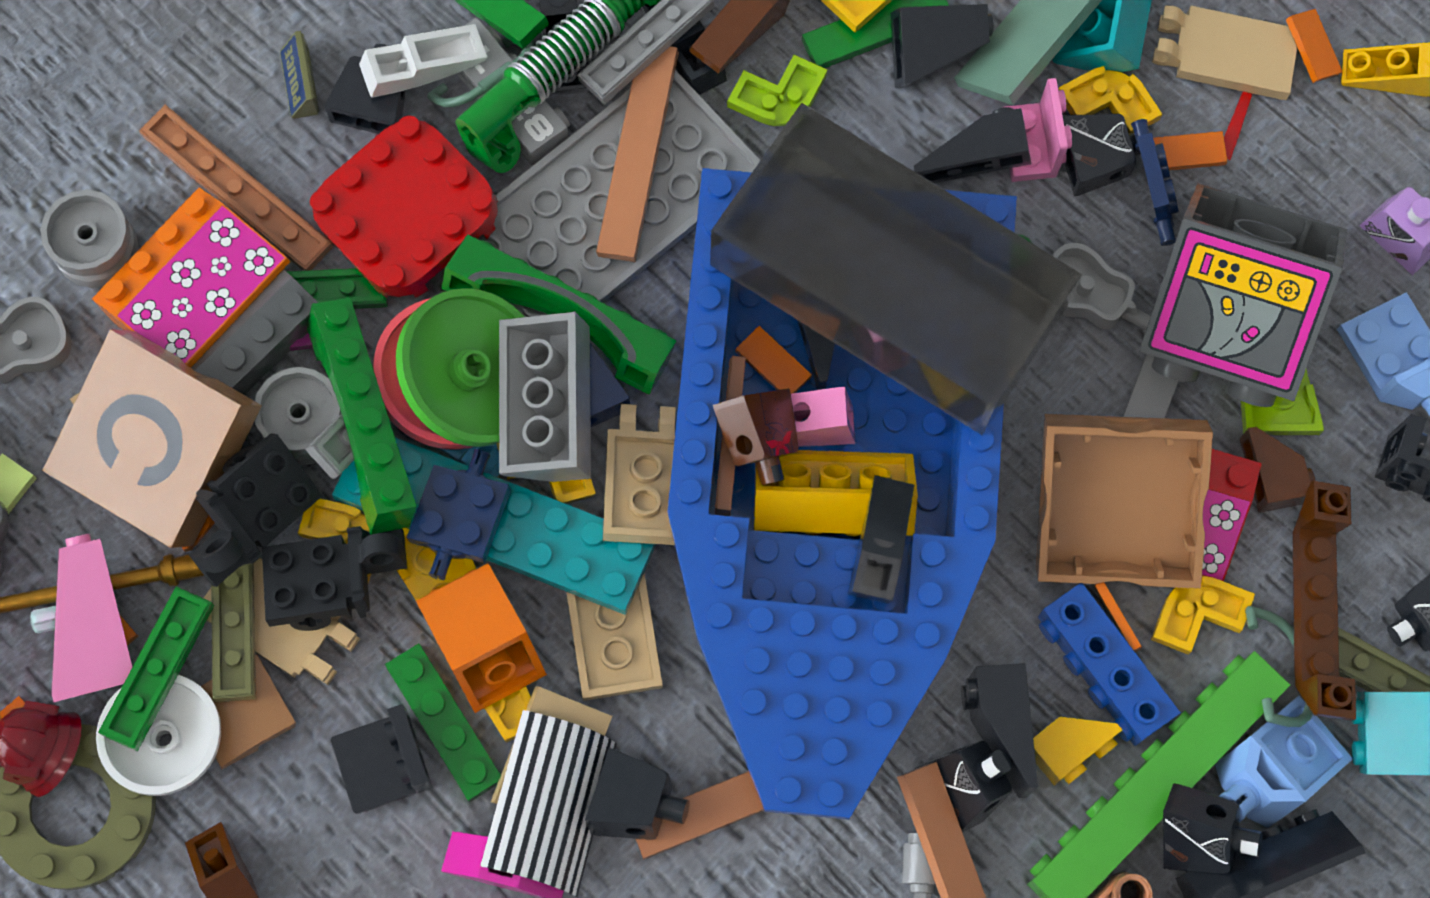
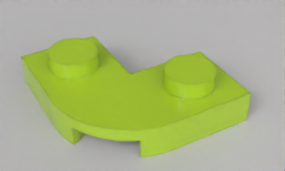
[727,55,828,126]

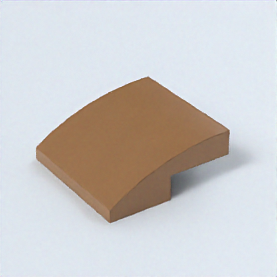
[201,654,296,769]

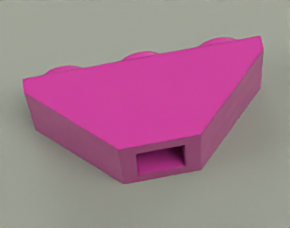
[441,831,564,898]

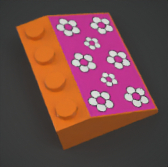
[92,187,290,368]

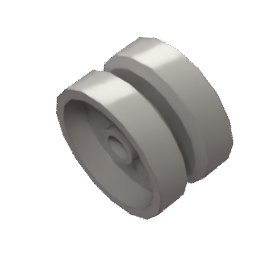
[40,189,139,288]
[255,367,341,465]

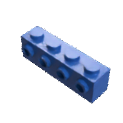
[1038,583,1181,746]

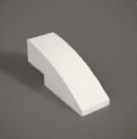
[359,24,487,98]

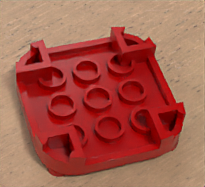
[310,115,498,298]

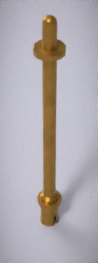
[0,554,204,613]

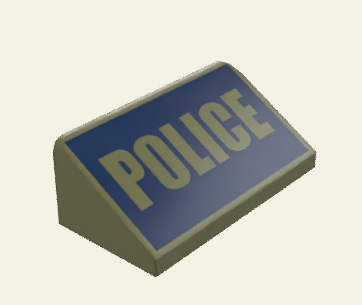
[280,31,320,119]

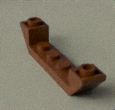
[1293,481,1356,721]

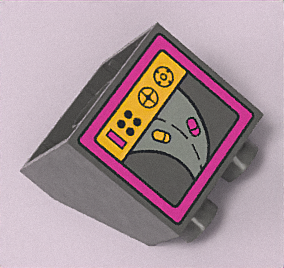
[1139,183,1348,407]

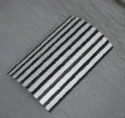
[480,710,617,897]

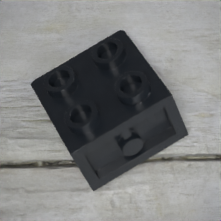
[1375,414,1430,503]
[331,704,433,814]

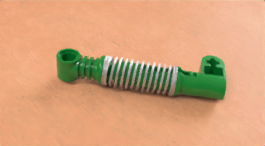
[455,0,661,173]

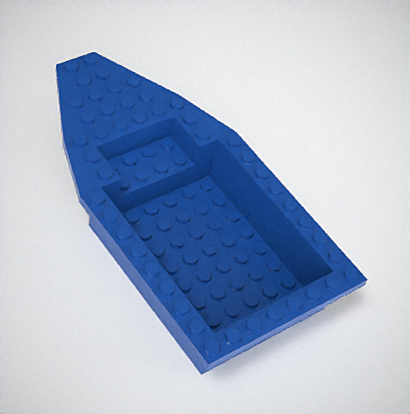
[667,168,1017,820]

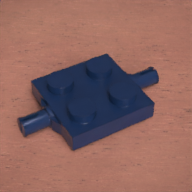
[1131,119,1179,246]
[407,449,511,581]

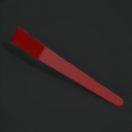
[1224,92,1253,160]

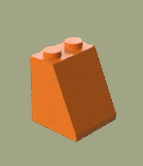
[416,563,547,713]

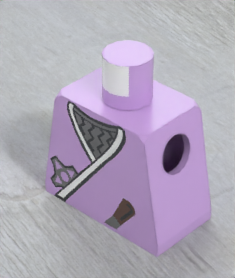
[1360,187,1430,276]

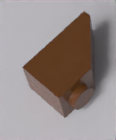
[1240,427,1316,513]
[185,822,259,898]

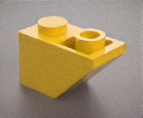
[1033,717,1122,786]

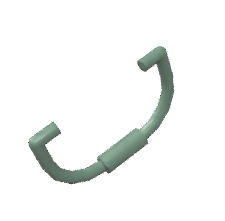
[427,38,535,108]
[1245,606,1313,727]

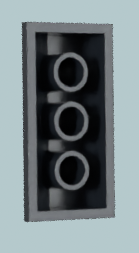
[1175,809,1366,898]

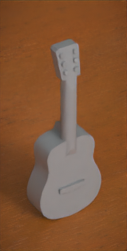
[1038,243,1151,330]
[0,297,72,384]

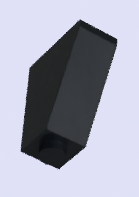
[890,4,994,88]

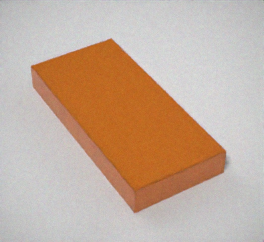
[1286,8,1343,83]
[1153,131,1227,170]
[735,326,812,394]
[1095,582,1142,653]

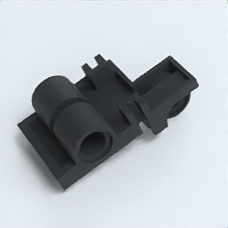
[189,433,322,587]
[262,526,407,631]

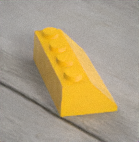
[754,450,918,536]

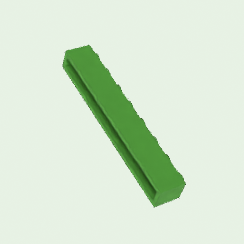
[1027,651,1290,898]

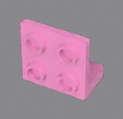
[1002,78,1072,182]

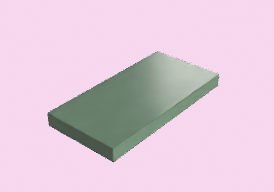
[954,0,1102,105]

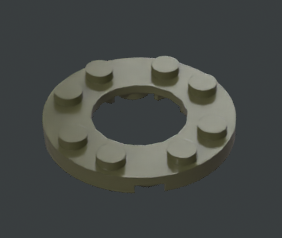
[0,724,156,890]

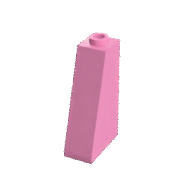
[51,534,133,702]

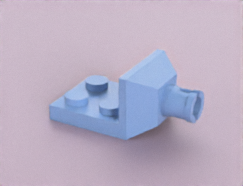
[1337,292,1430,416]
[1215,696,1353,828]

